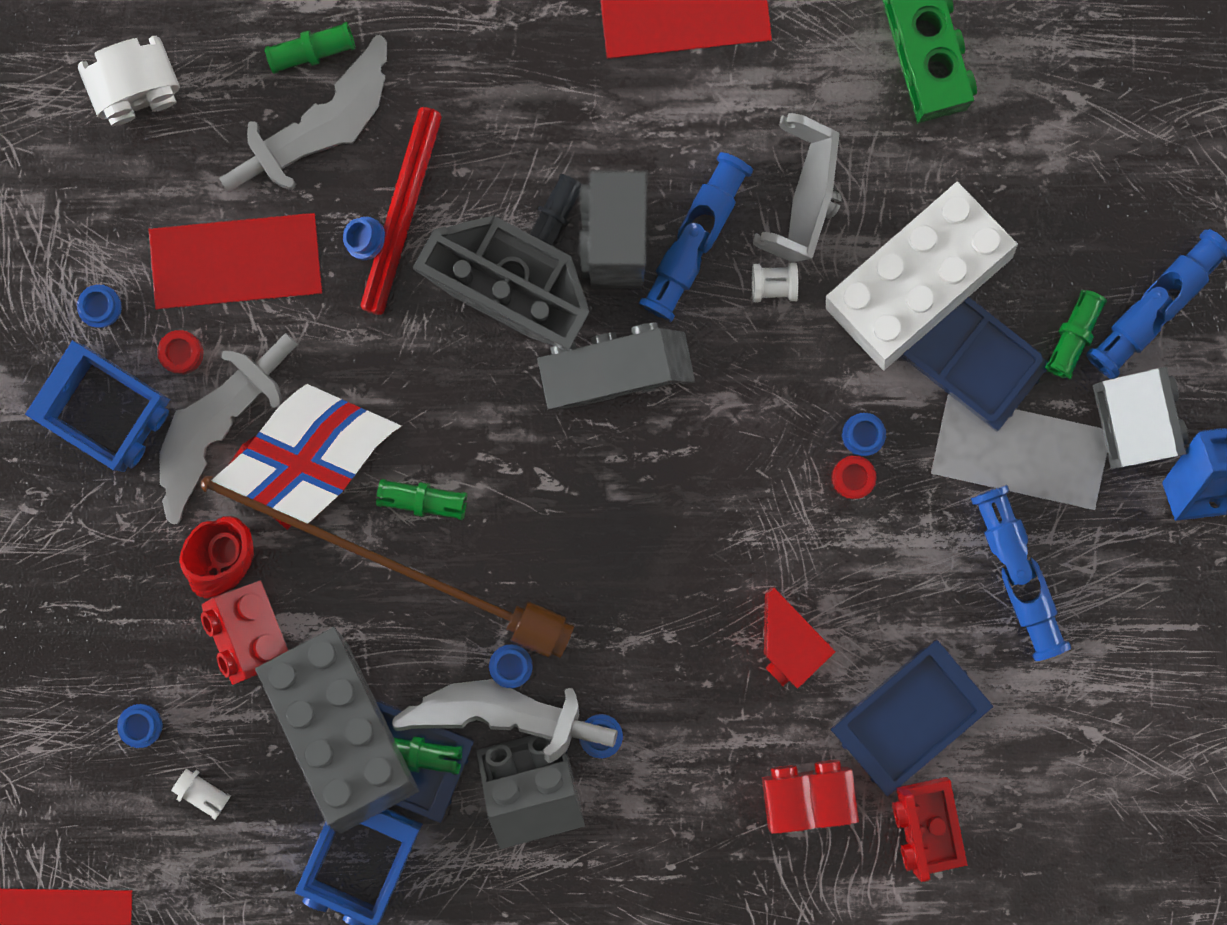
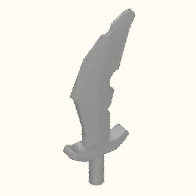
[219,35,387,193]
[159,333,298,524]
[392,679,618,763]

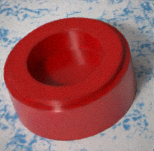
[157,330,204,374]
[831,456,876,499]

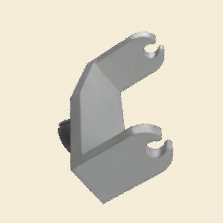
[753,113,842,263]

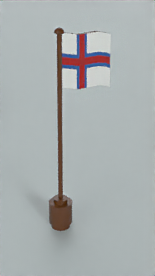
[200,384,574,658]

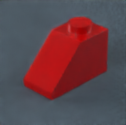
[764,587,835,689]

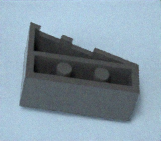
[537,322,695,410]

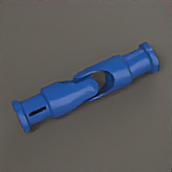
[638,152,753,322]
[1086,229,1227,379]
[971,485,1072,661]

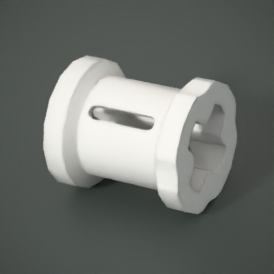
[752,263,798,302]

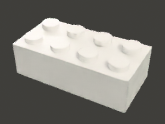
[826,182,1017,371]

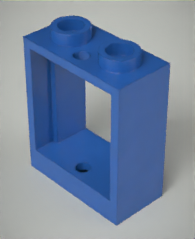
[25,340,171,472]
[1162,428,1227,521]
[295,809,423,925]

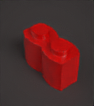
[762,760,859,834]

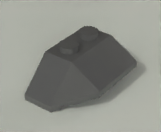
[413,216,589,351]

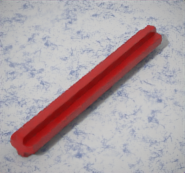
[360,107,442,315]

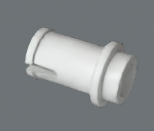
[171,769,231,820]

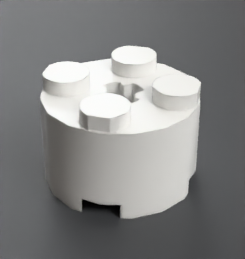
[78,36,180,126]

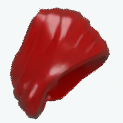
[179,516,254,599]

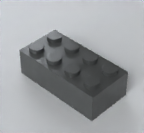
[580,171,646,290]
[255,627,420,834]

